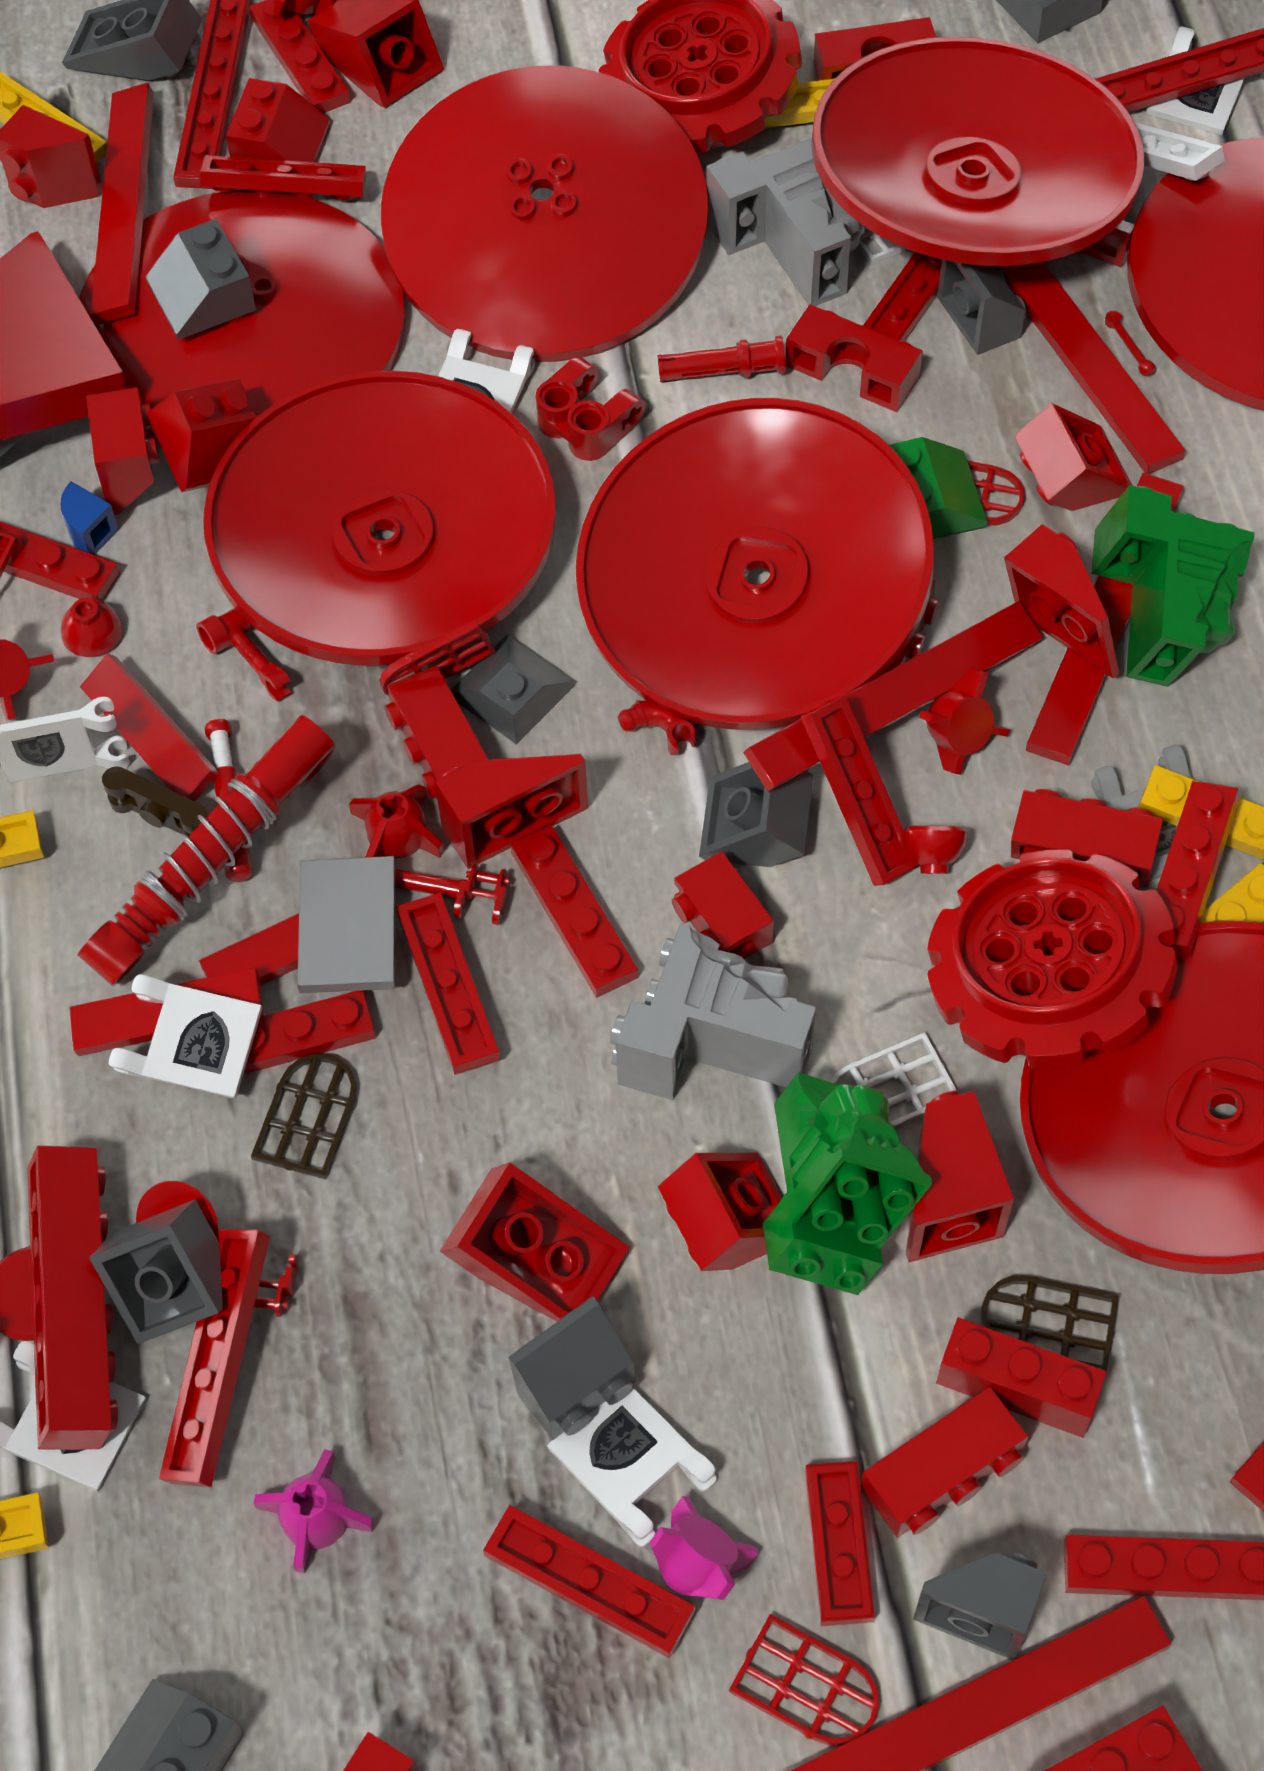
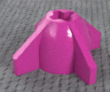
[253,1449,374,1573]
[649,1496,759,1600]

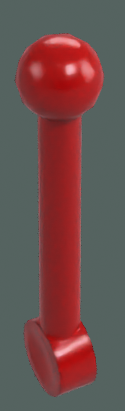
[1105,311,1155,376]

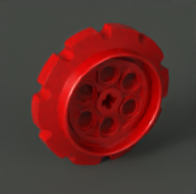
[599,0,802,153]
[927,849,1177,1069]

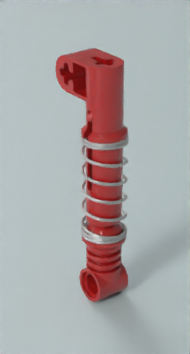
[77,715,335,987]

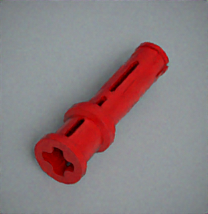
[657,335,786,382]

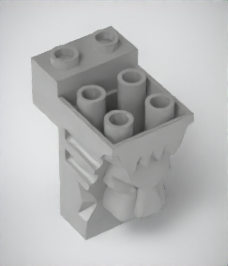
[707,139,865,306]
[610,923,816,1101]

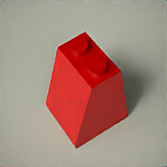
[307,0,444,108]
[906,1091,1014,1262]

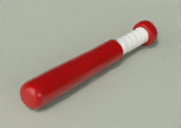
[205,719,253,882]

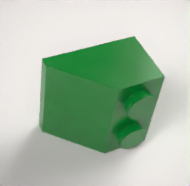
[889,437,987,539]

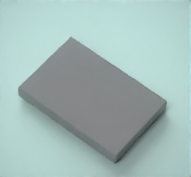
[298,856,395,993]

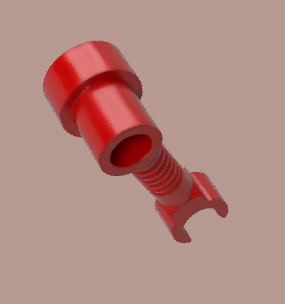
[196,608,292,701]

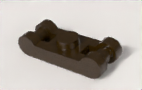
[102,766,208,836]

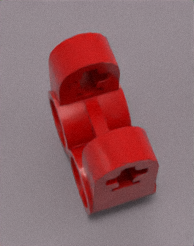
[535,356,646,461]

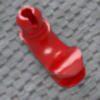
[617,700,696,755]

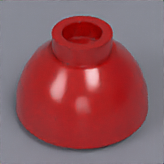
[60,598,123,657]
[903,826,968,874]

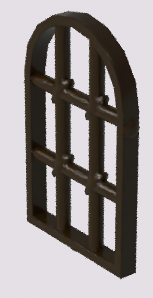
[251,1054,357,1180]
[981,1276,1119,1371]

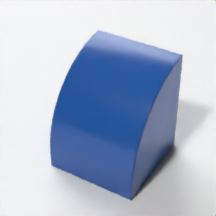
[61,481,118,555]

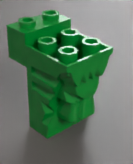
[1091,485,1255,687]
[763,1072,932,1295]

